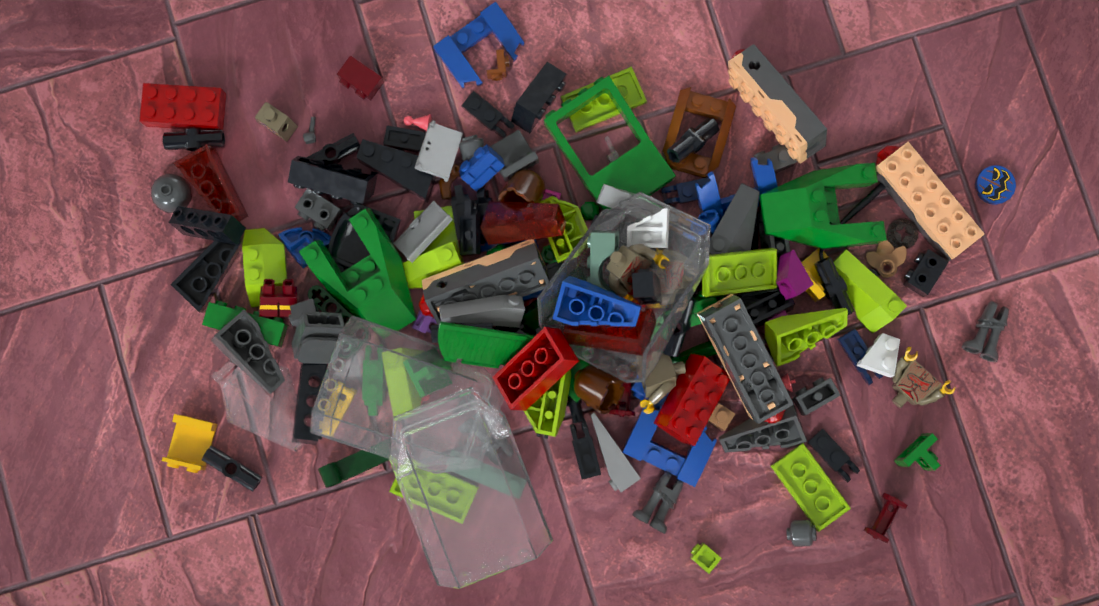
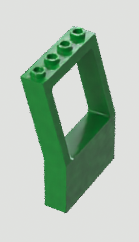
[544,76,676,219]

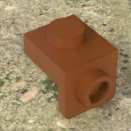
[486,49,510,81]

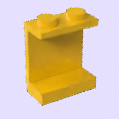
[162,414,217,473]

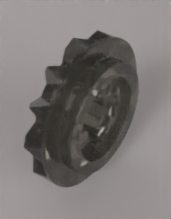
[887,218,919,249]

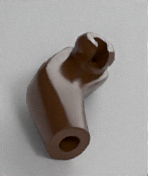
[439,164,460,200]

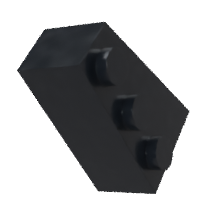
[511,62,567,134]
[726,287,795,328]

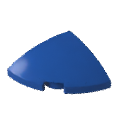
[278,227,331,268]

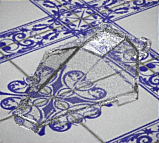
[211,360,306,452]

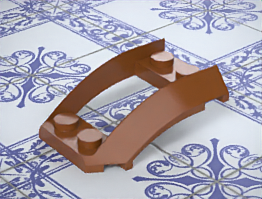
[662,87,736,178]

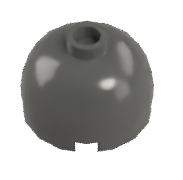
[151,174,192,213]

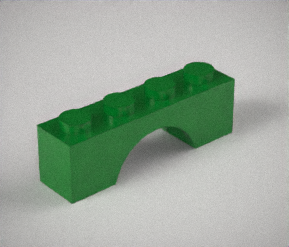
[202,300,289,348]

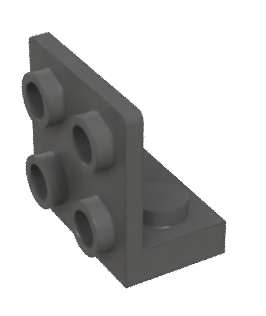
[490,130,539,182]

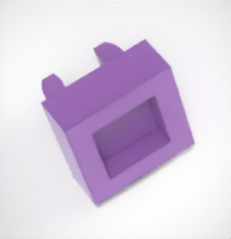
[412,310,437,334]

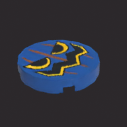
[975,165,1016,205]

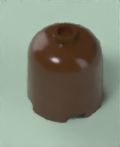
[498,169,546,219]
[574,364,625,414]

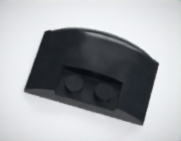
[328,204,401,272]

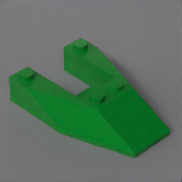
[760,163,887,249]
[299,208,417,340]

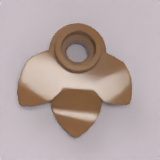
[866,240,907,278]

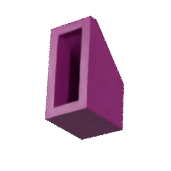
[776,250,814,300]

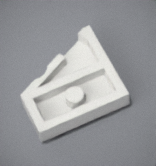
[627,208,670,248]
[857,333,900,378]

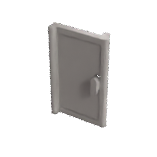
[415,120,463,182]
[393,201,453,263]

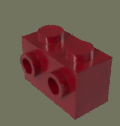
[337,56,384,101]

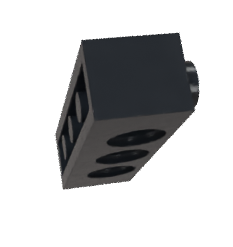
[168,206,246,245]
[292,363,330,445]

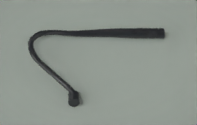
[819,183,886,277]

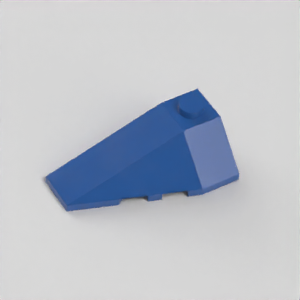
[552,276,642,327]

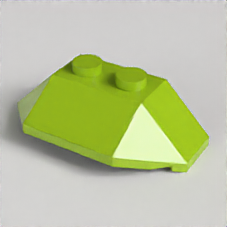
[537,196,590,263]
[242,228,287,308]
[524,369,571,437]

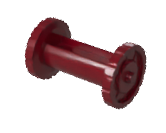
[609,370,638,417]
[863,493,908,544]

